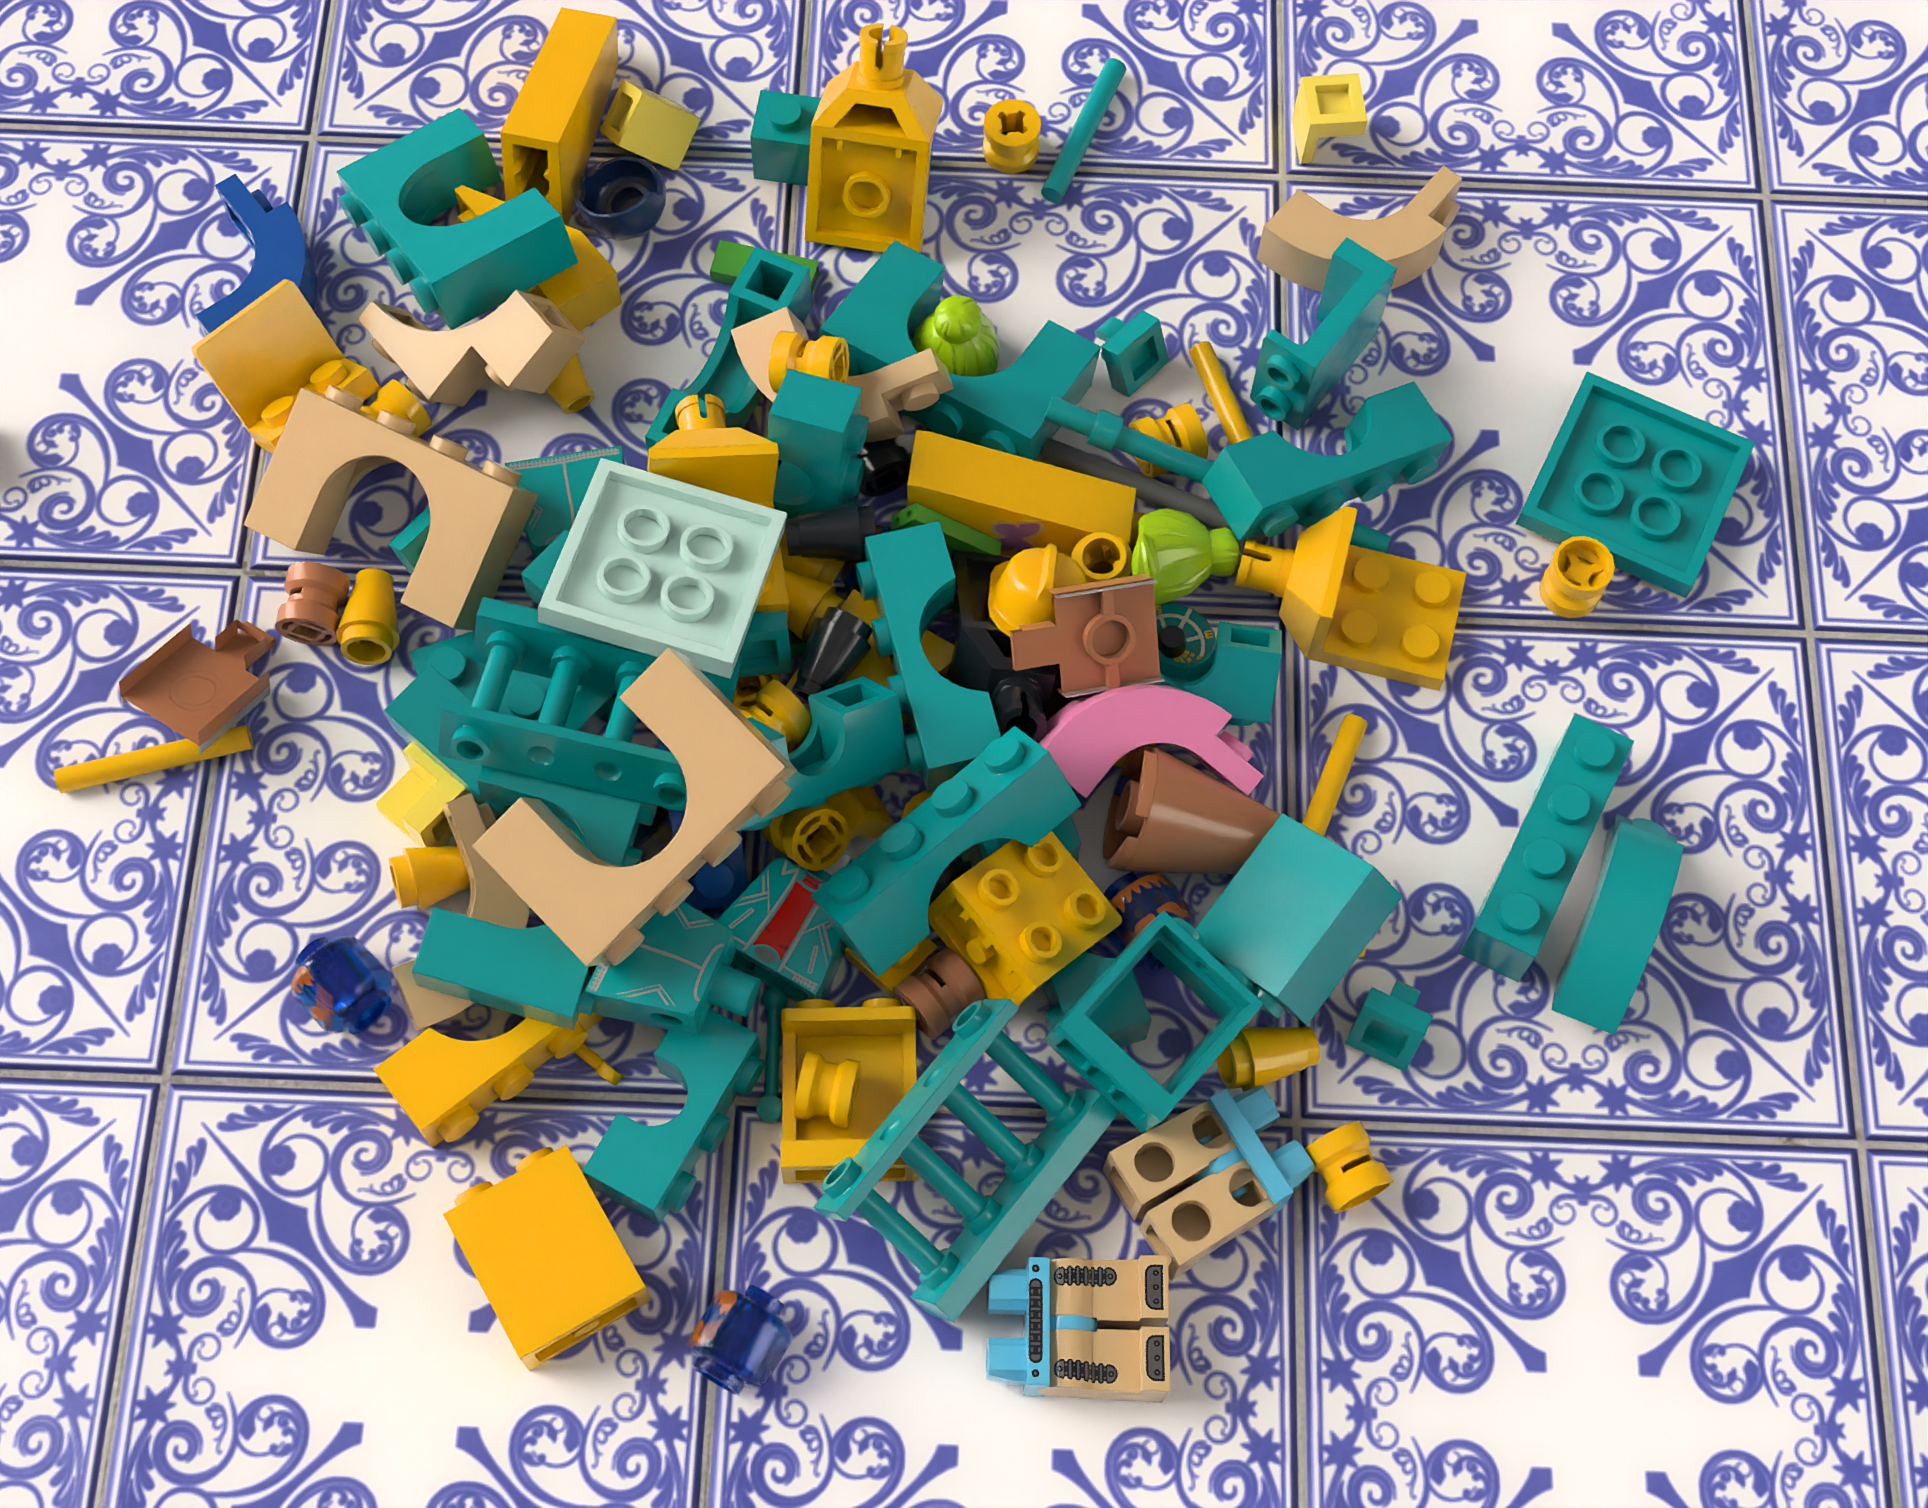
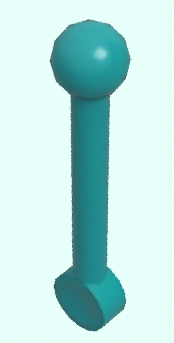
[757,986,788,1124]

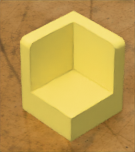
[1292,73,1368,164]
[600,78,701,170]
[376,742,469,847]

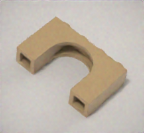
[243,384,538,631]
[472,648,797,967]

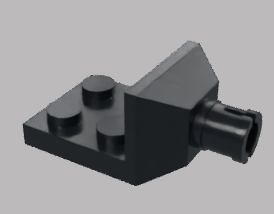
[947,549,1072,743]

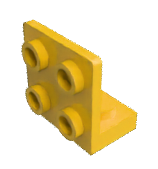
[192,279,380,454]
[928,831,1122,1007]

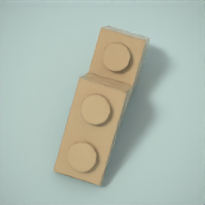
[358,290,586,407]

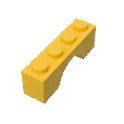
[373,966,605,1148]

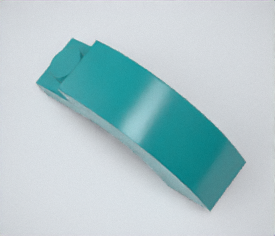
[1551,814,1684,1035]

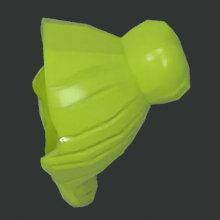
[911,295,1000,423]
[1131,508,1241,606]

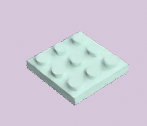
[538,458,787,679]

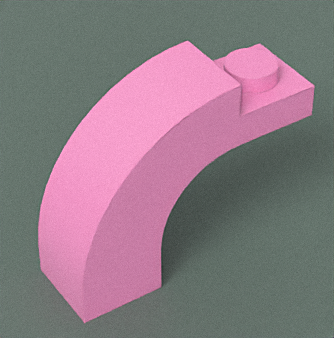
[1038,683,1264,798]

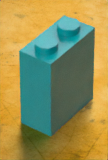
[1195,813,1403,1025]

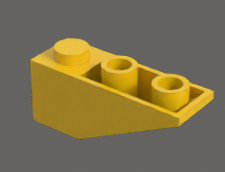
[454,185,622,331]

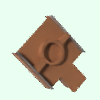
[1010,574,1165,698]
[119,619,275,754]

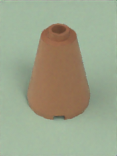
[1103,745,1280,875]

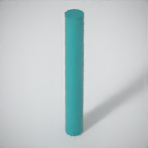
[1041,58,1127,203]

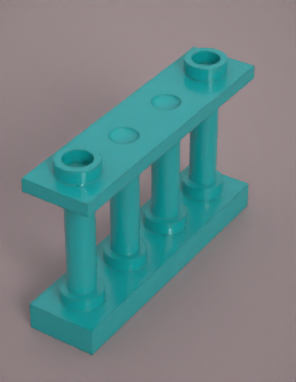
[438,597,743,812]
[813,999,1120,1322]

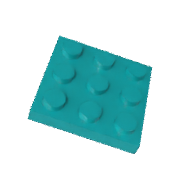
[1516,371,1756,598]

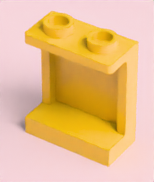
[780,998,918,1184]
[443,1144,651,1371]

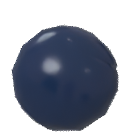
[574,156,666,241]

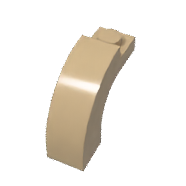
[1256,165,1462,292]
[731,307,954,442]
[390,793,530,1030]

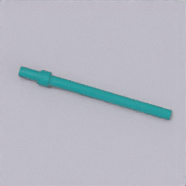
[1043,396,1390,553]

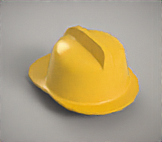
[987,543,1086,637]

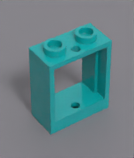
[1043,910,1264,1133]

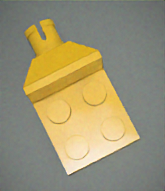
[805,23,943,254]
[647,394,790,619]
[1234,506,1467,691]

